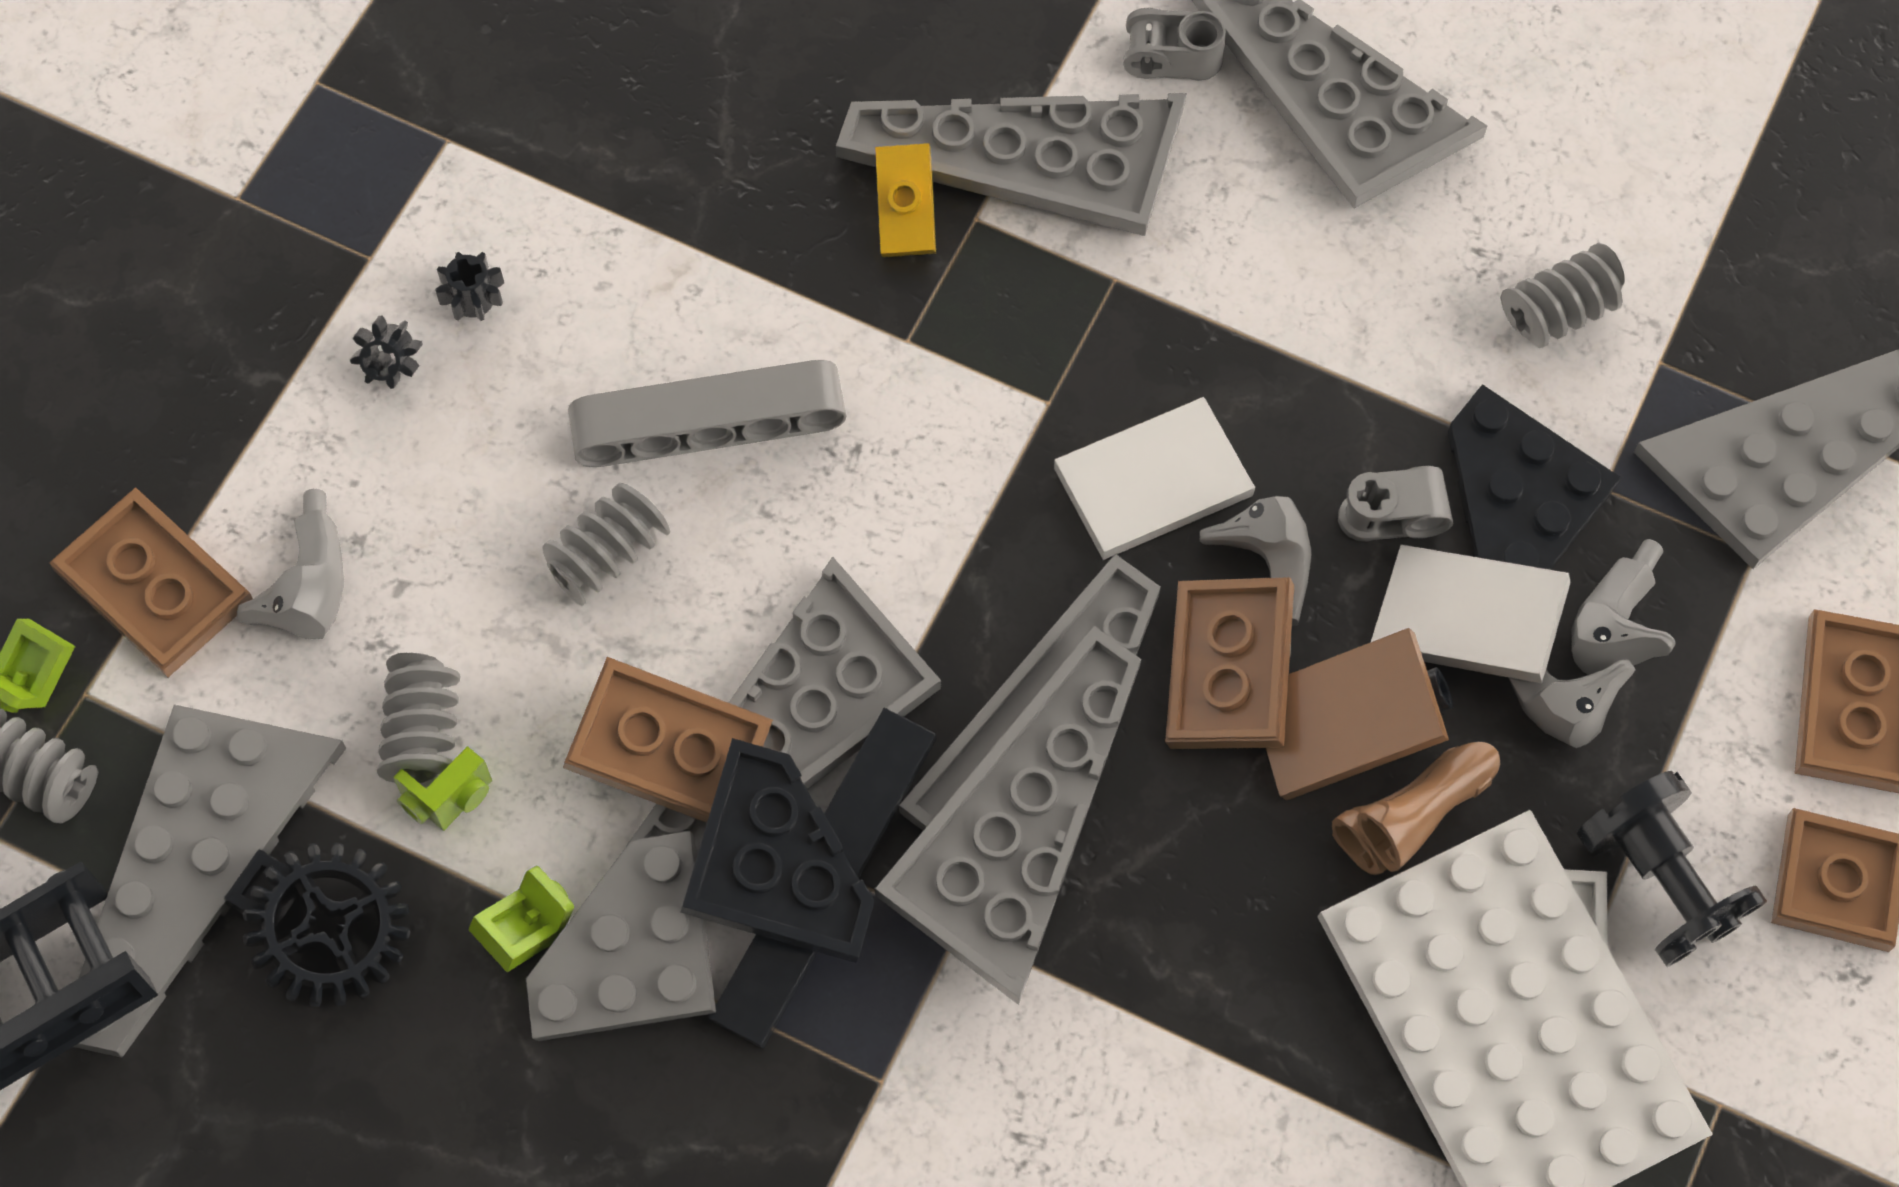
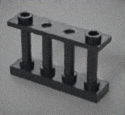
[0,862,158,1090]

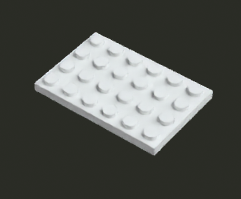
[1317,810,1713,1187]

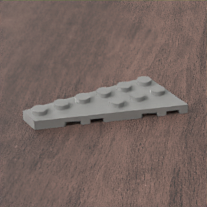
[1192,0,1487,208]
[836,93,1187,236]
[1634,349,1899,569]
[899,554,1161,831]
[626,557,941,855]
[875,626,1141,1005]
[74,705,346,1058]

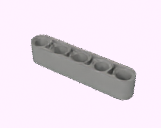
[568,360,847,467]

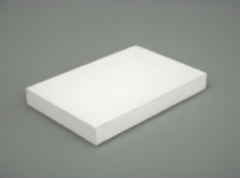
[1054,397,1255,560]
[1371,545,1571,683]

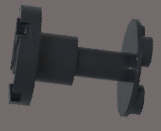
[1577,771,1767,967]

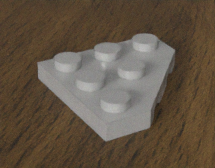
[526,831,716,1041]

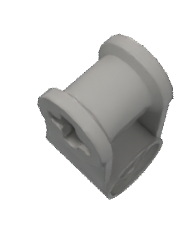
[1123,8,1226,81]
[1338,466,1453,542]

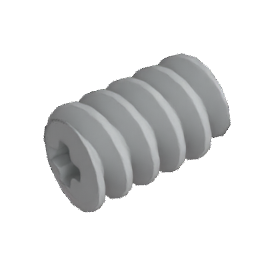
[1500,243,1625,348]
[543,483,670,606]
[377,652,460,783]
[0,708,99,823]

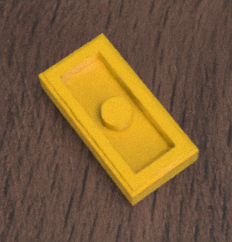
[875,143,936,257]

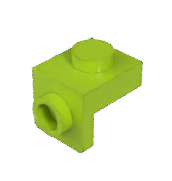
[0,619,75,713]
[393,746,492,831]
[468,866,574,972]

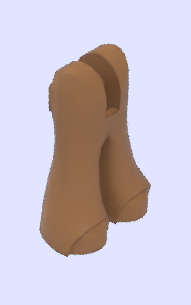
[1332,742,1500,875]

